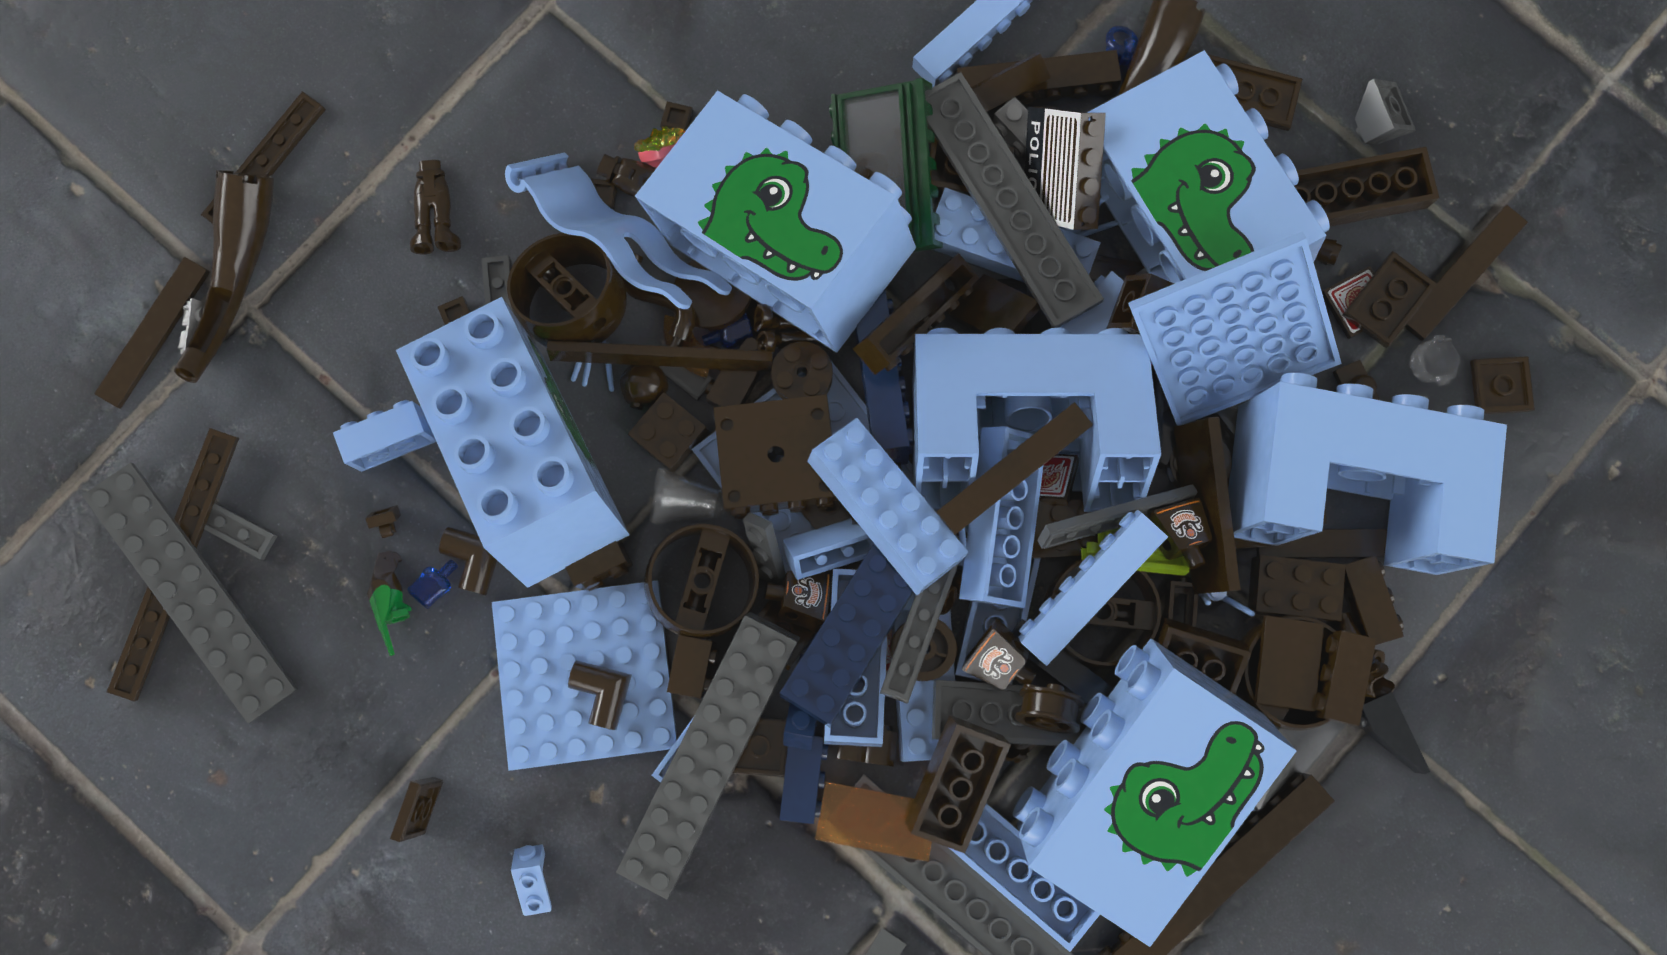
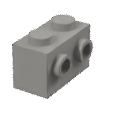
[992,97,1028,161]

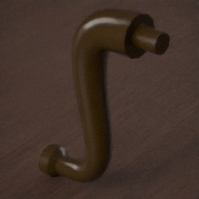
[622,253,696,347]

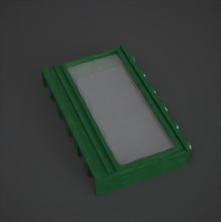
[829,78,943,252]

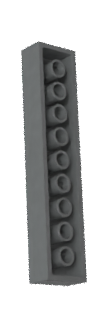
[616,612,800,900]

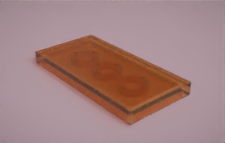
[815,781,932,862]

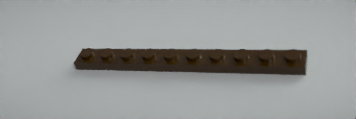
[107,428,239,701]

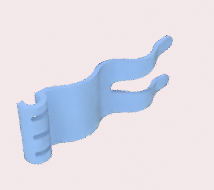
[505,152,732,309]

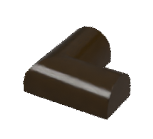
[439,527,497,595]
[568,660,632,730]

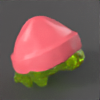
[634,126,685,168]

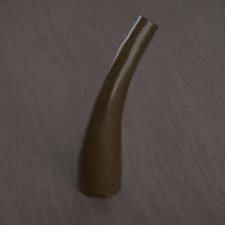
[1118,0,1206,96]
[174,170,274,383]

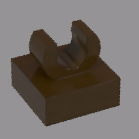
[365,505,401,539]

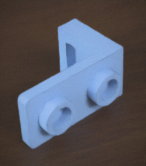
[511,844,552,916]

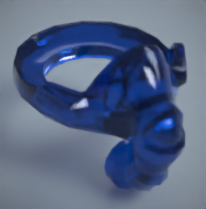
[1106,26,1138,65]

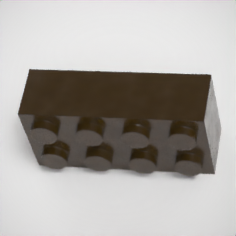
[905,715,1011,853]

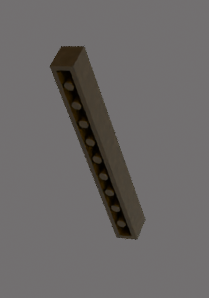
[1097,773,1335,955]

